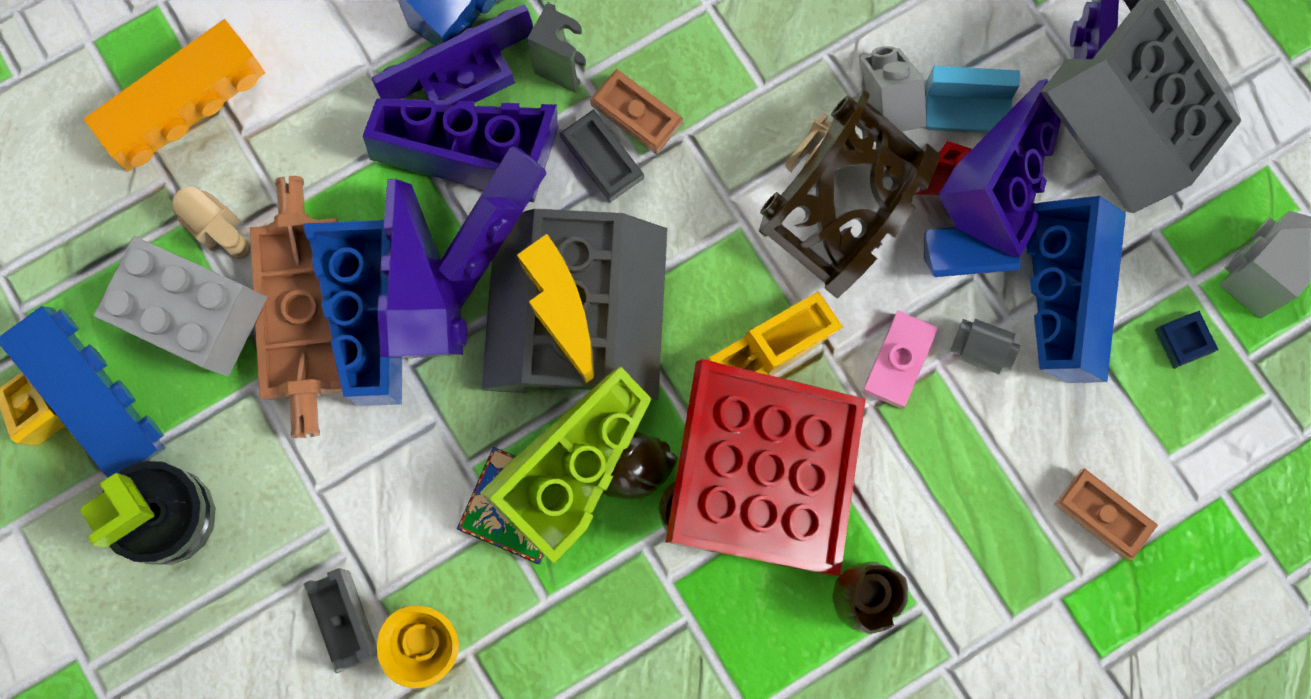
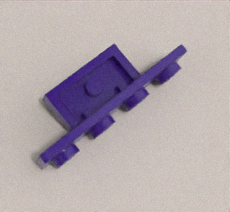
[371,5,533,105]
[439,147,546,310]

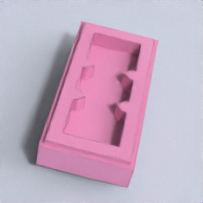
[862,311,938,409]

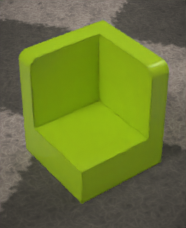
[80,473,155,548]

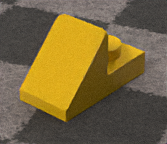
[0,372,65,446]

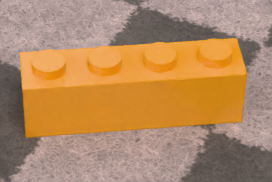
[83,19,265,172]

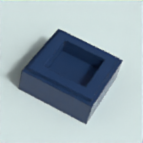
[1155,311,1219,369]

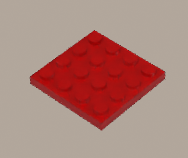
[665,359,866,576]

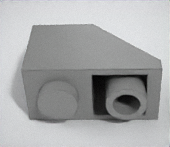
[859,46,926,132]

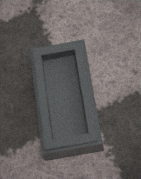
[559,109,644,203]

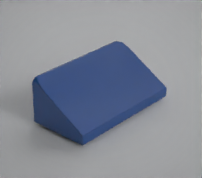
[924,227,1021,277]

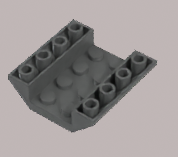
[1040,0,1242,213]
[482,209,668,400]

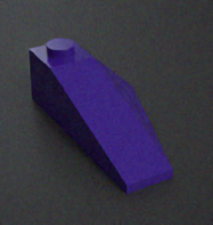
[939,79,1061,258]
[378,179,468,358]

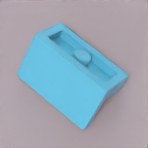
[925,66,1020,133]

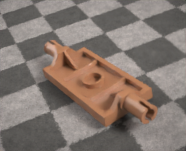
[250,176,342,438]

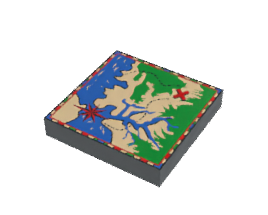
[457,447,545,565]

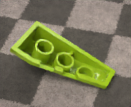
[480,366,651,563]

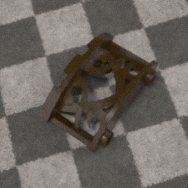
[758,89,940,299]

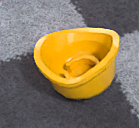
[377,605,459,688]

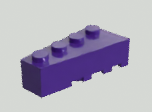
[362,98,558,203]

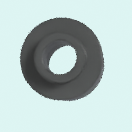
[950,318,1021,375]

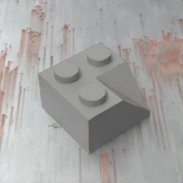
[1219,211,1311,319]

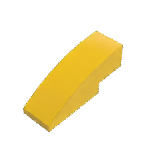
[517,234,594,384]
[707,291,843,376]

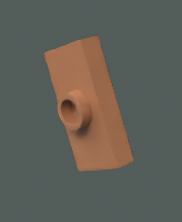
[590,69,683,155]
[1054,468,1158,562]

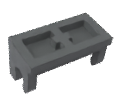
[527,2,586,93]
[304,568,378,674]

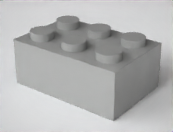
[94,236,267,377]

